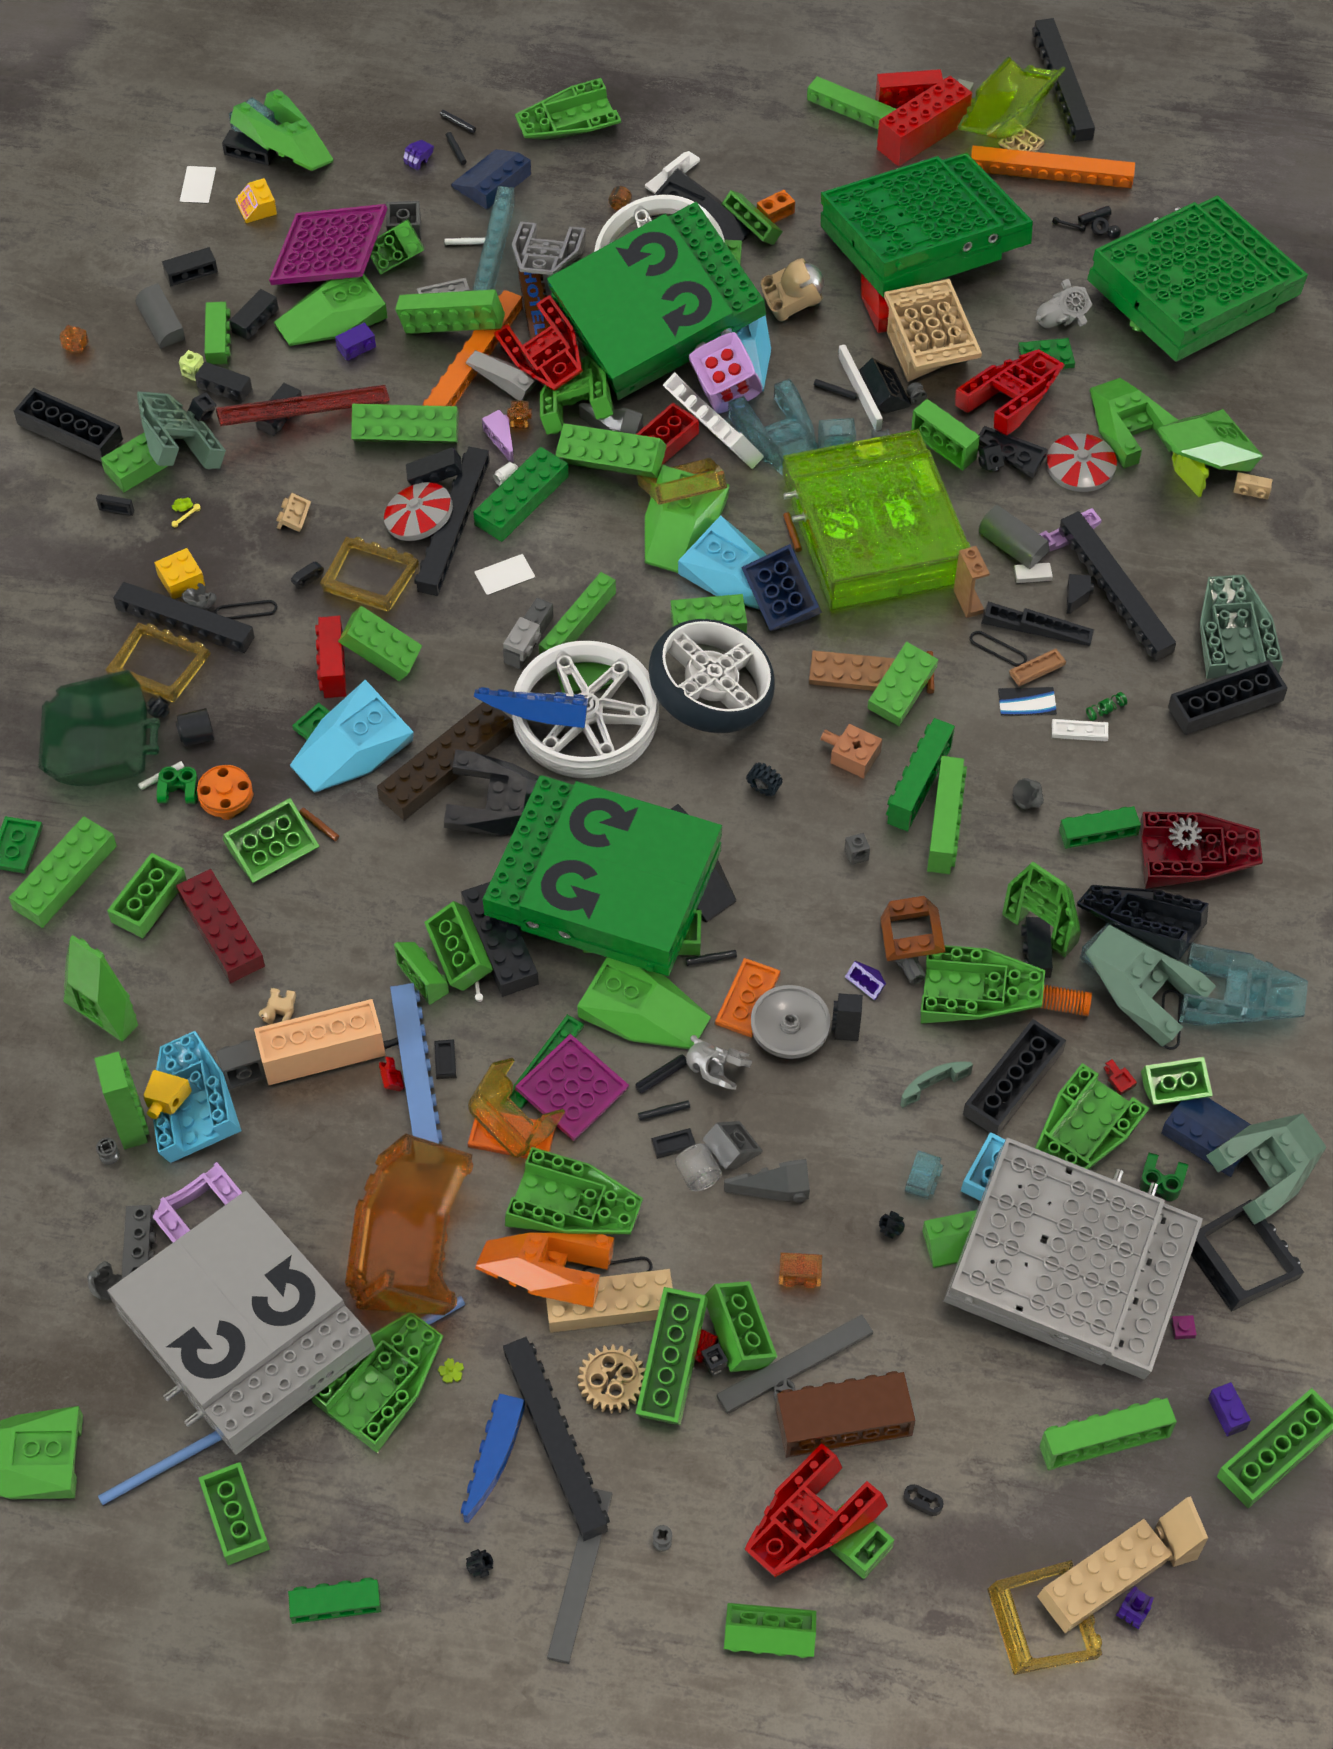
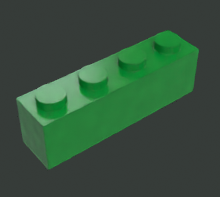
[1059,806,1141,849]
[288,1578,381,1624]

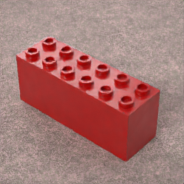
[877,76,972,167]

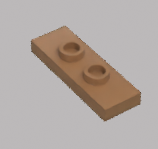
[1009,649,1066,687]

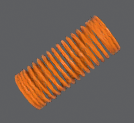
[1038,984,1092,1017]

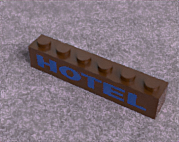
[518,268,550,340]

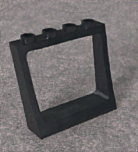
[1191,1199,1304,1312]

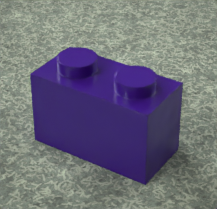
[335,322,376,361]
[1208,1382,1251,1437]

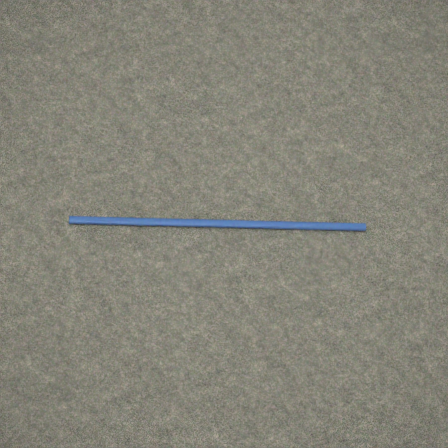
[98,1296,465,1505]

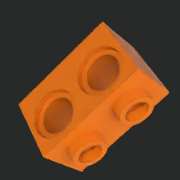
[757,190,795,223]

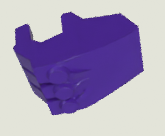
[403,140,434,170]
[1116,1586,1154,1629]

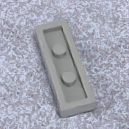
[417,278,470,294]

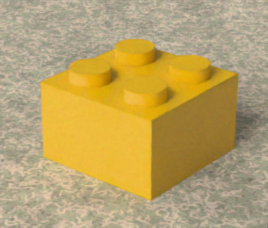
[154,548,205,599]

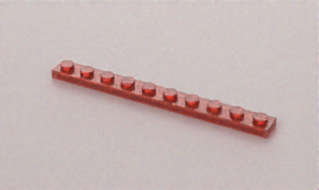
[216,385,390,426]

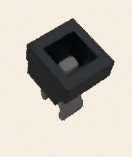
[701,1343,728,1376]

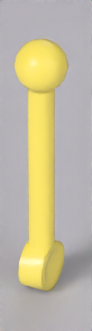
[171,504,201,528]

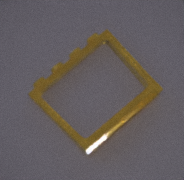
[637,458,727,505]
[320,537,419,612]
[105,623,211,702]
[987,1560,1102,1675]

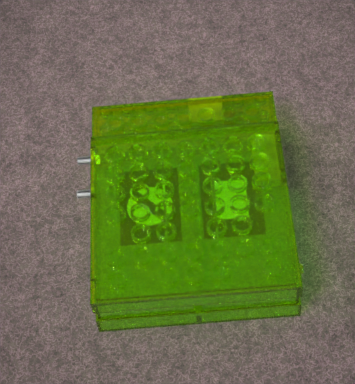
[783,429,970,611]

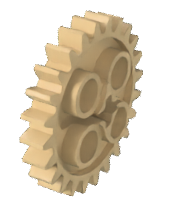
[578,1344,646,1414]

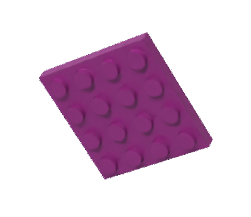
[515,1034,629,1141]

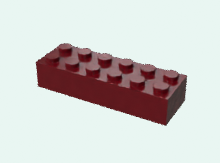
[176,869,265,984]

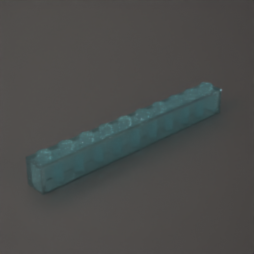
[472,186,515,291]

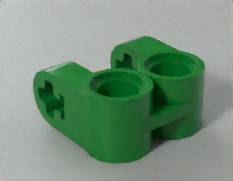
[157,766,199,804]
[1139,1152,1189,1201]

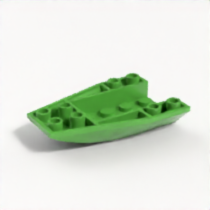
[515,78,622,139]
[1035,1063,1149,1169]

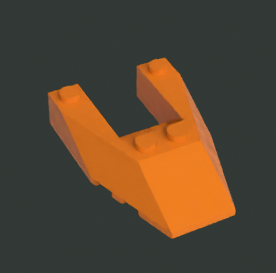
[475,1233,614,1308]

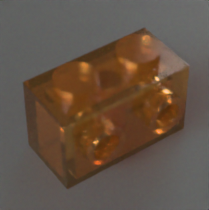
[779,1252,822,1288]

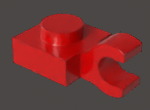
[379,1056,405,1092]
[1104,1059,1137,1095]

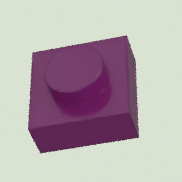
[1171,1315,1197,1339]

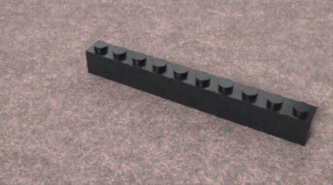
[1032,18,1095,142]
[414,446,490,596]
[1059,511,1176,661]
[503,1336,610,1541]

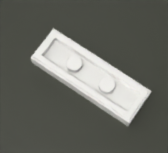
[1052,719,1108,741]

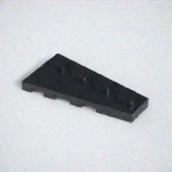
[979,426,1048,478]

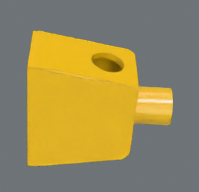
[143,1070,192,1119]

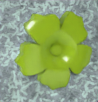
[171,497,193,512]
[438,1358,464,1383]

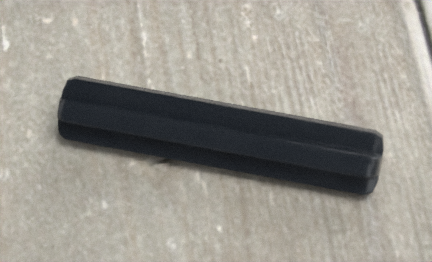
[635,1054,687,1093]

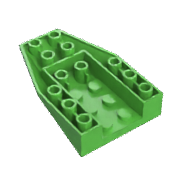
[274,274,388,346]
[1158,409,1263,472]
[645,465,730,573]
[63,935,138,1042]
[921,945,1045,1024]
[577,957,711,1049]
[505,1147,643,1234]
[311,1311,443,1453]
[0,1406,83,1499]

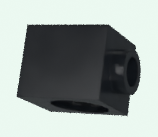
[188,392,217,421]

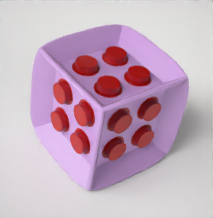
[689,332,762,414]

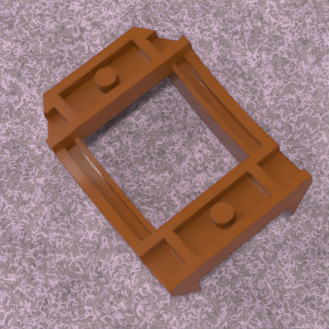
[880,896,946,961]

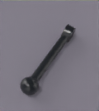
[1052,217,1086,231]

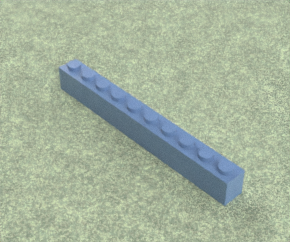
[390,983,445,1172]

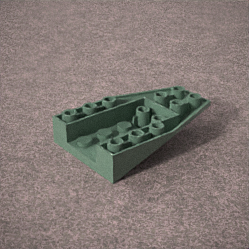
[1200,575,1283,679]

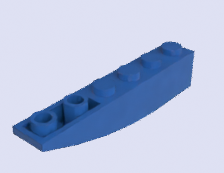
[461,1393,525,1523]

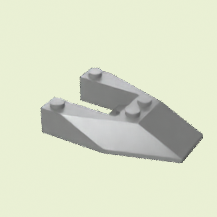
[512,222,586,276]

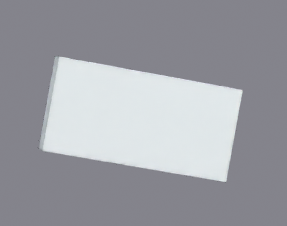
[1014,563,1053,583]

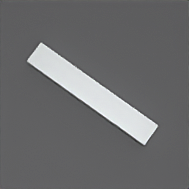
[838,344,883,431]

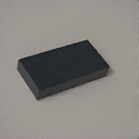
[96,494,134,516]
[434,1039,457,1079]
[651,1128,696,1159]

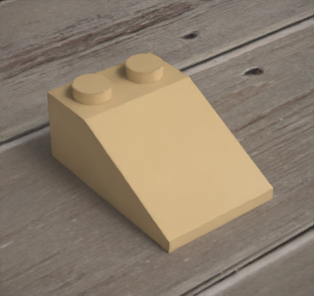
[1155,1496,1208,1567]

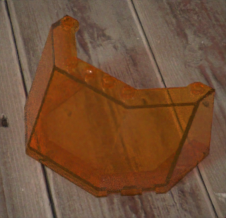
[345,1133,473,1315]

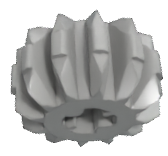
[1169,818,1202,850]

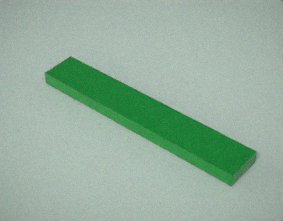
[500,1014,584,1116]

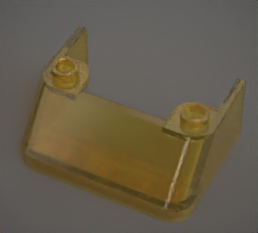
[468,1058,565,1158]

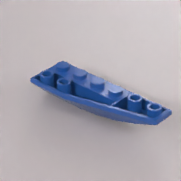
[474,687,589,728]

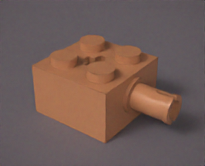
[821,724,882,779]

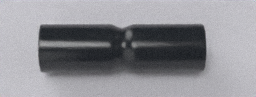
[1078,206,1112,225]

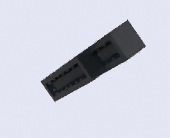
[981,601,1094,646]

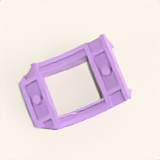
[153,1162,242,1242]

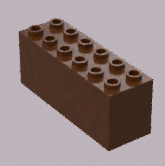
[776,1371,916,1458]

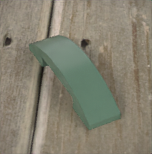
[900,1061,973,1108]

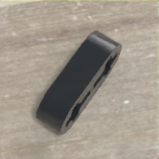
[291,561,324,589]
[903,1484,944,1516]

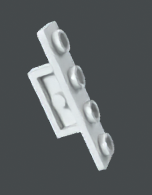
[645,151,700,194]

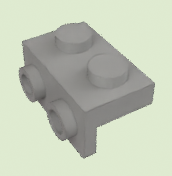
[503,617,541,662]

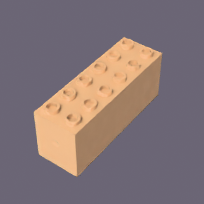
[254,999,386,1086]

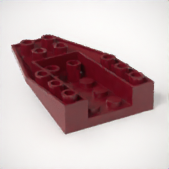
[1140,812,1263,889]

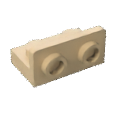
[1233,472,1273,499]
[276,493,311,532]

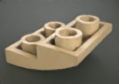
[998,125,1044,152]

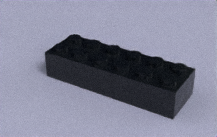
[14,388,123,462]
[1168,660,1288,735]
[461,881,539,997]
[963,1019,1066,1135]

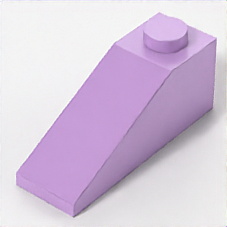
[482,410,514,463]

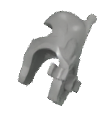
[1035,278,1092,328]
[686,1035,752,1090]

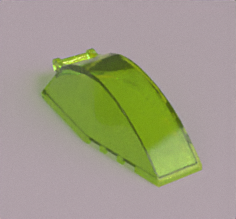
[958,56,1065,139]

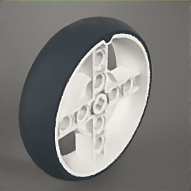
[649,619,775,733]

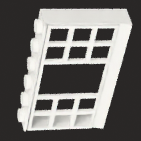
[663,372,764,469]

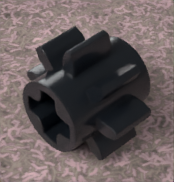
[147,696,170,719]
[879,1211,905,1239]
[466,1549,493,1578]

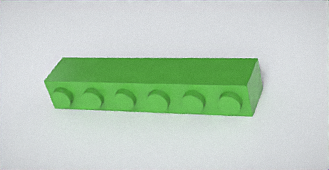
[807,76,896,129]
[539,572,616,655]

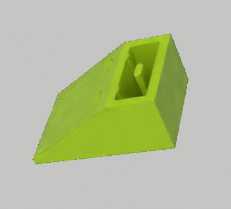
[1172,452,1209,497]

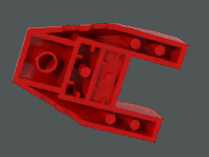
[494,295,583,391]
[955,349,1064,436]
[745,1443,888,1577]

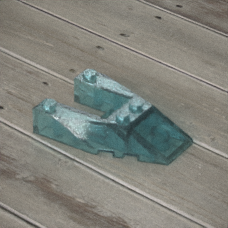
[728,378,822,481]
[1179,943,1308,1025]

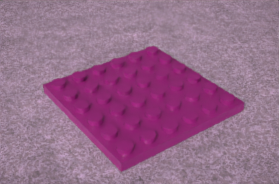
[269,204,388,285]

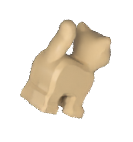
[259,988,296,1025]

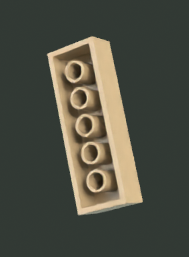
[546,1269,673,1333]
[1037,1519,1172,1633]

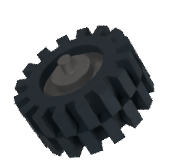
[746,762,783,796]

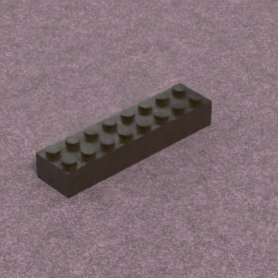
[377,702,514,821]

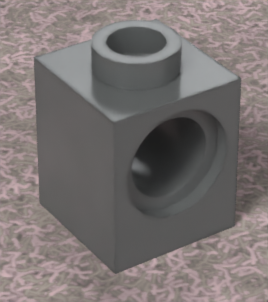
[844,833,870,865]

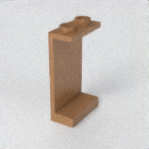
[954,546,990,618]

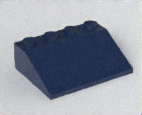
[451,149,531,210]
[741,544,822,631]
[1161,1097,1251,1177]

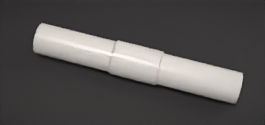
[445,238,488,245]
[138,761,184,790]

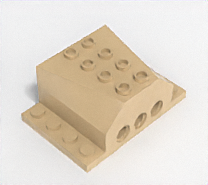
[884,279,982,382]

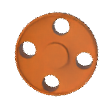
[197,765,254,820]

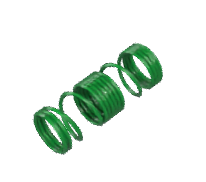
[1086,692,1127,721]

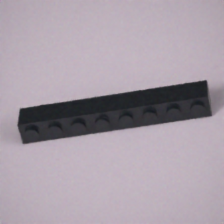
[113,582,255,654]

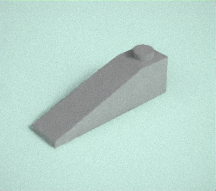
[465,350,539,402]

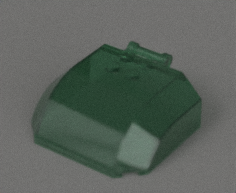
[38,670,160,786]

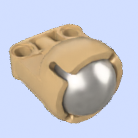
[761,258,824,321]

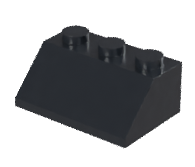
[859,358,912,413]

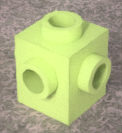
[179,350,204,381]

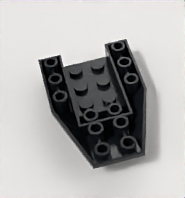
[642,168,751,242]
[1077,885,1209,961]

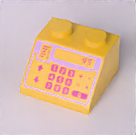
[235,178,277,223]

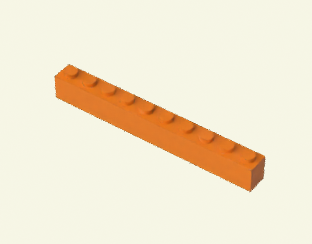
[971,145,1135,188]
[423,290,523,406]

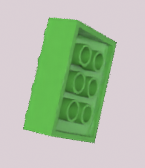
[222,798,320,883]

